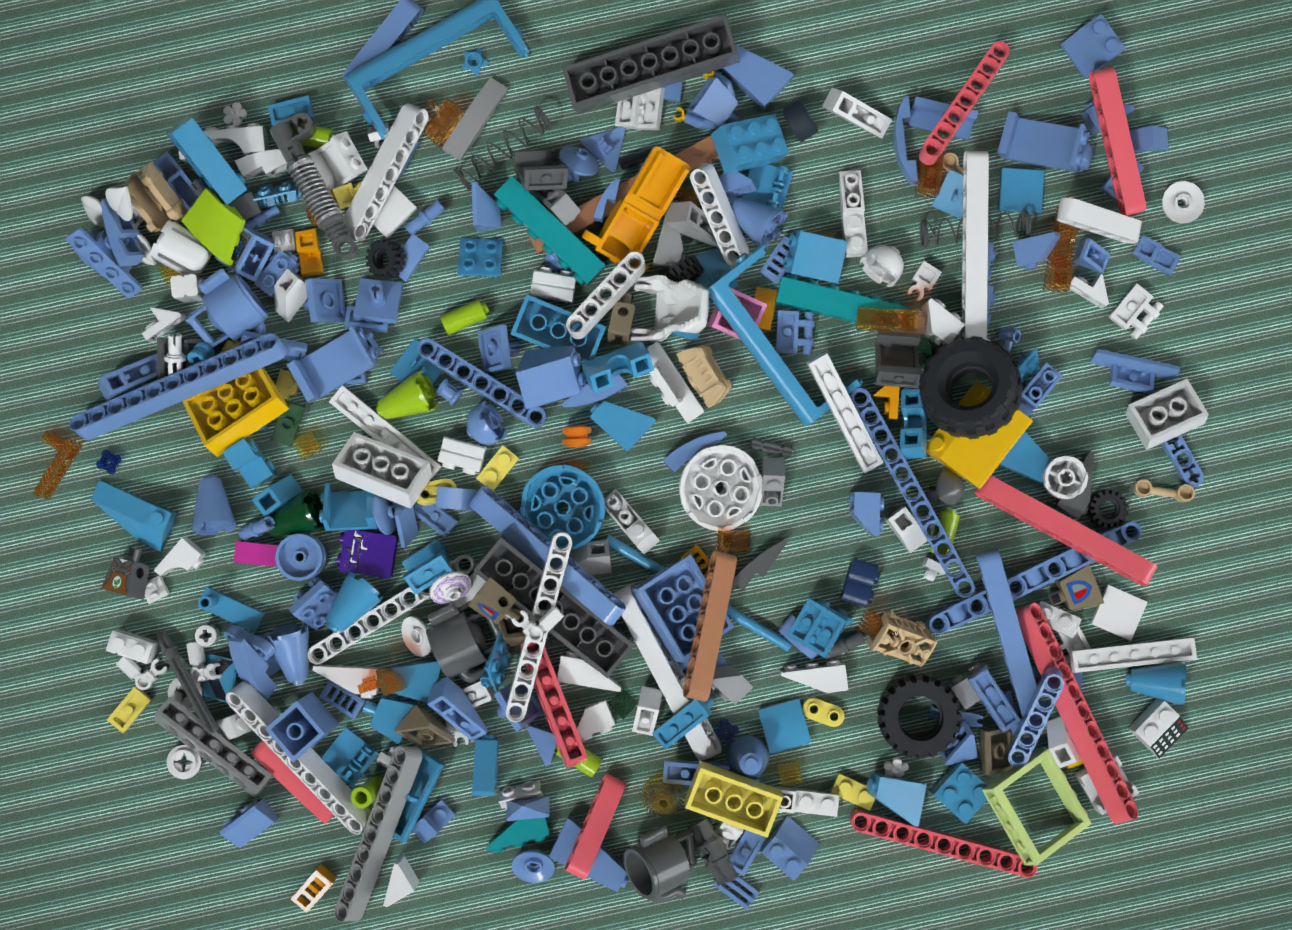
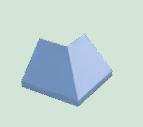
[471,182,502,232]

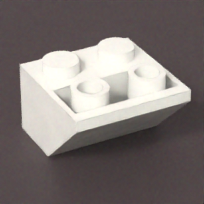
[922,298,965,347]

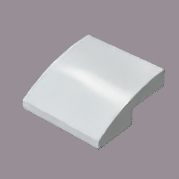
[615,87,665,131]
[373,186,417,239]

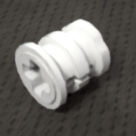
[195,625,220,647]

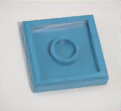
[998,168,1044,214]

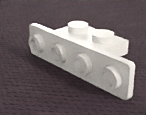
[647,342,704,423]

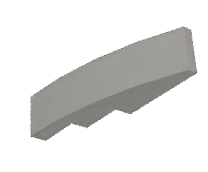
[442,77,508,161]

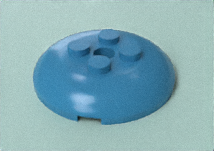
[520,465,605,550]

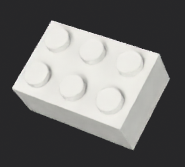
[1126,379,1209,450]

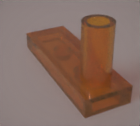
[33,430,83,499]

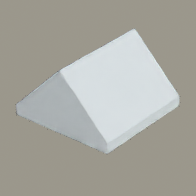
[383,855,420,907]

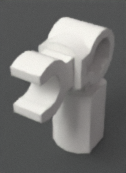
[512,606,564,643]
[186,642,222,683]
[116,657,169,690]

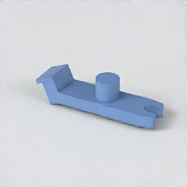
[929,706,984,727]

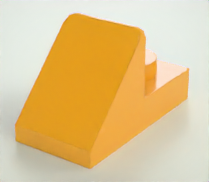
[871,386,900,420]

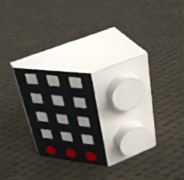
[1128,698,1189,759]

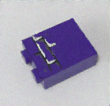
[336,530,399,579]

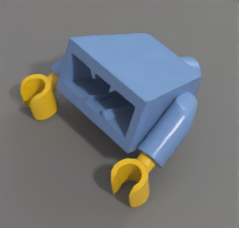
[672,71,740,129]

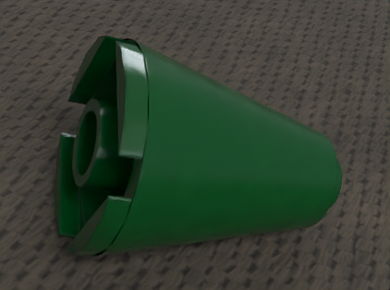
[267,489,325,537]

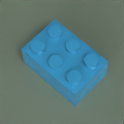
[711,114,789,174]

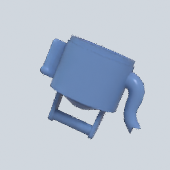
[185,269,269,348]

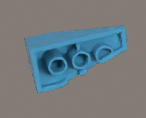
[91,480,178,552]

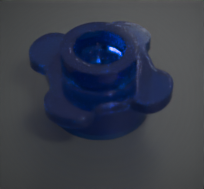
[96,449,122,474]
[714,719,739,744]

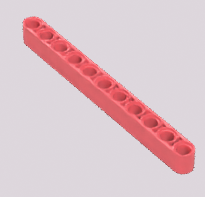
[1015,602,1138,824]

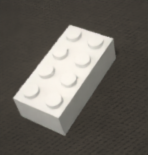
[332,432,432,508]

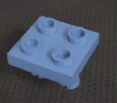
[289,576,338,630]

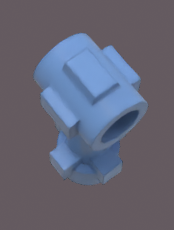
[999,326,1021,353]

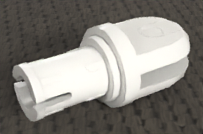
[164,333,186,375]

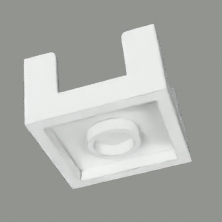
[1074,753,1139,815]

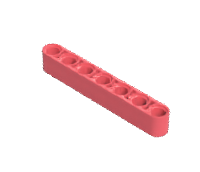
[919,41,1010,165]
[1089,66,1146,216]

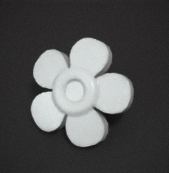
[223,102,247,126]
[884,758,908,777]

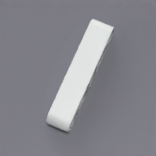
[690,163,749,266]
[1057,198,1142,244]
[566,251,646,339]

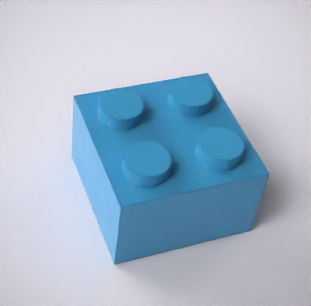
[929,762,987,824]

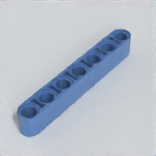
[417,338,546,428]

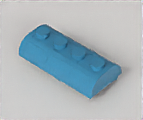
[393,745,445,843]

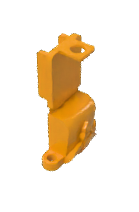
[582,146,690,274]

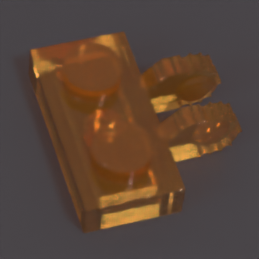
[424,99,465,147]

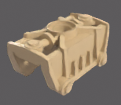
[123,161,188,232]
[676,345,733,408]
[866,610,937,668]

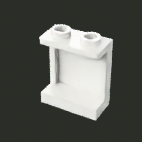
[308,131,368,193]

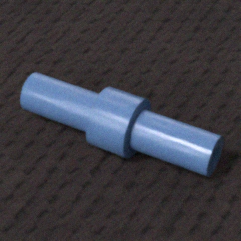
[244,205,281,228]

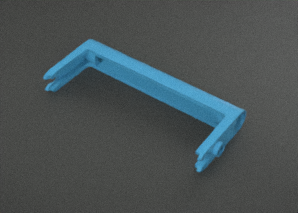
[344,0,529,140]
[705,244,863,426]

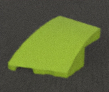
[181,188,245,266]

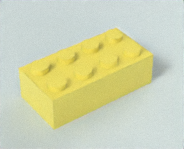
[684,761,783,838]

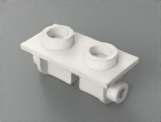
[498,780,543,810]

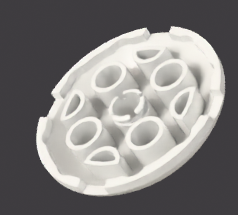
[679,445,762,531]

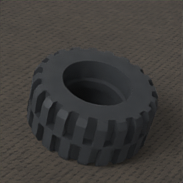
[877,674,962,759]

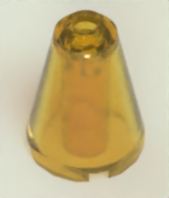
[641,774,684,817]

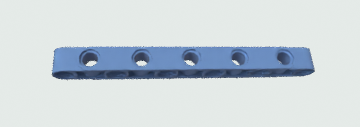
[926,522,1142,634]

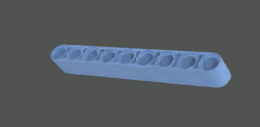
[469,486,626,626]
[976,548,1047,727]

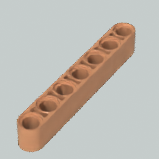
[683,550,737,702]

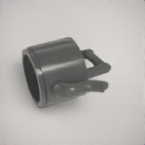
[426,602,500,683]
[624,824,697,903]

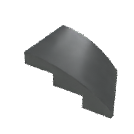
[157,337,227,380]

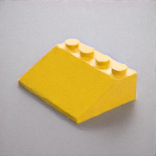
[182,367,289,457]
[927,381,1033,489]

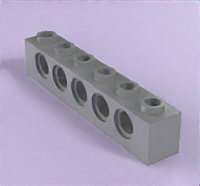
[154,697,272,798]

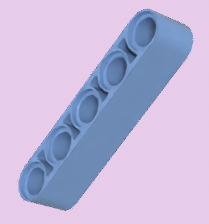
[342,0,424,79]
[1008,667,1064,767]

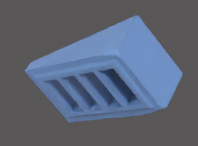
[759,236,790,284]
[320,680,367,720]

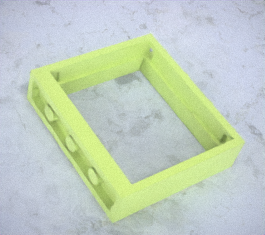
[982,748,1092,865]

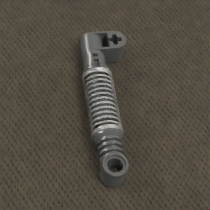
[270,113,358,261]

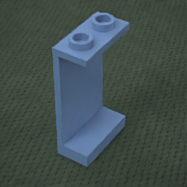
[997,111,1089,172]
[287,326,379,402]

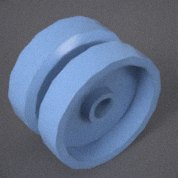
[275,533,328,581]

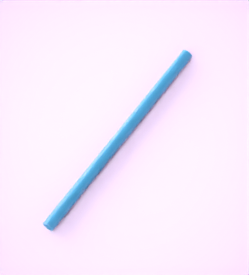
[606,535,792,652]

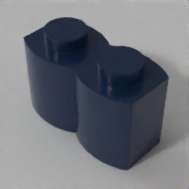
[840,558,881,607]

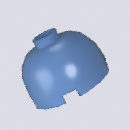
[466,401,507,445]

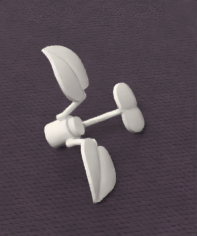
[81,186,157,265]

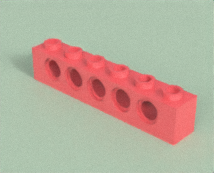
[520,642,588,769]

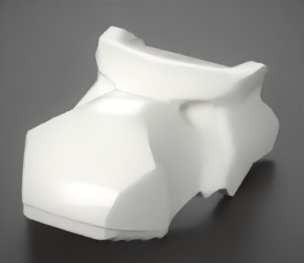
[631,275,709,343]

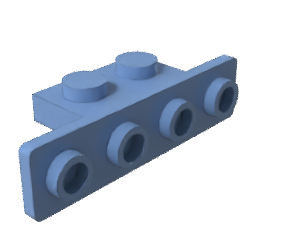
[66,227,143,299]
[1090,349,1180,394]

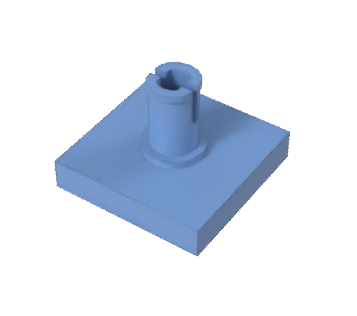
[303,278,346,323]
[353,278,403,324]
[478,325,520,373]
[494,681,544,732]

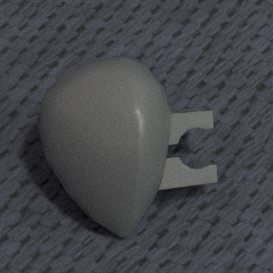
[925,469,964,506]

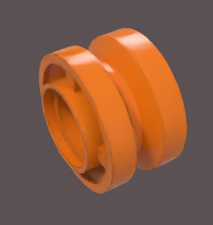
[562,425,592,447]

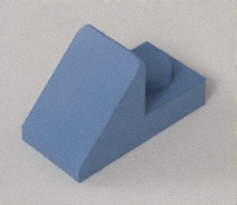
[412,799,456,844]

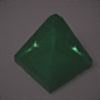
[917,337,937,360]
[608,688,638,720]

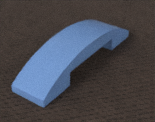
[893,96,918,185]

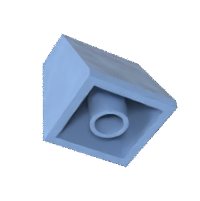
[516,345,586,409]
[265,692,340,762]

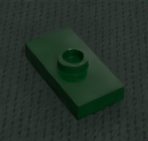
[271,399,306,447]

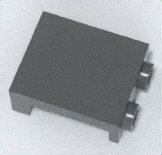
[514,149,568,190]
[875,332,922,388]

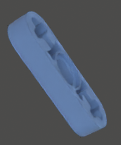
[1161,435,1204,487]
[224,625,276,660]

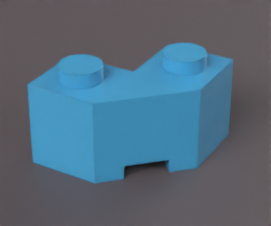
[222,438,277,489]

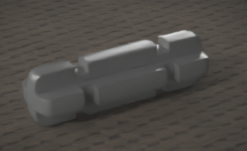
[750,438,792,457]

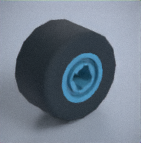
[782,100,818,142]

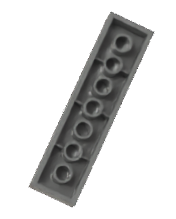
[562,14,740,115]
[473,534,635,678]

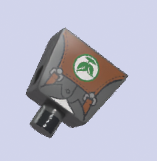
[101,547,149,600]

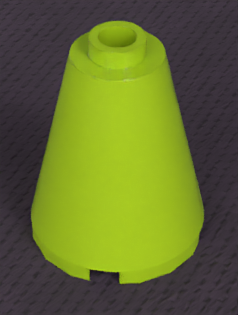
[376,370,439,419]

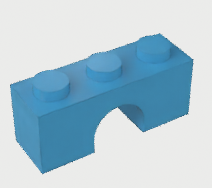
[582,341,654,394]
[900,388,927,459]

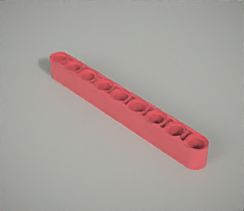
[974,476,1157,587]
[849,809,1037,878]

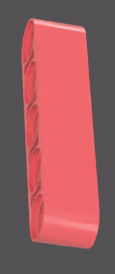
[251,740,334,824]
[564,773,626,880]

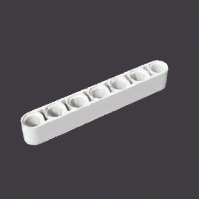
[343,103,428,241]

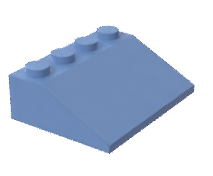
[631,554,734,663]

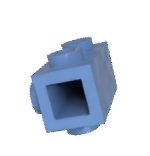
[254,250,300,299]

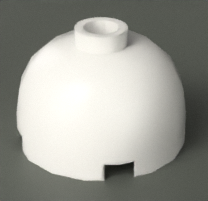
[860,245,904,287]
[1042,456,1088,499]

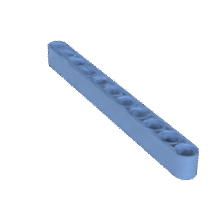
[69,333,288,440]
[851,388,975,597]

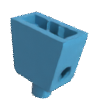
[362,696,418,744]

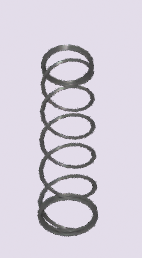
[453,105,553,191]
[920,210,1031,247]

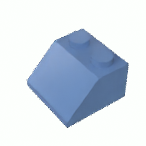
[1061,14,1126,79]
[760,815,820,881]

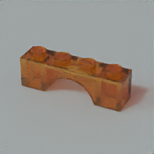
[1042,205,1080,293]

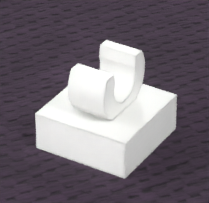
[368,122,390,149]
[272,229,297,253]
[921,557,945,581]
[145,576,170,604]
[377,746,395,768]

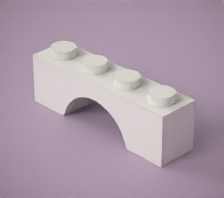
[179,123,269,163]

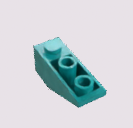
[486,817,551,853]

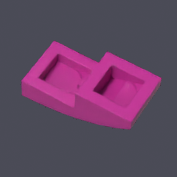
[234,541,279,567]

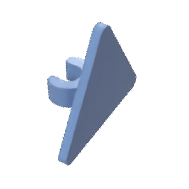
[580,127,625,173]

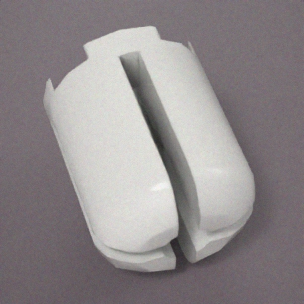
[149,220,213,276]

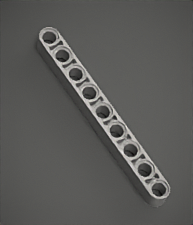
[334,746,422,922]

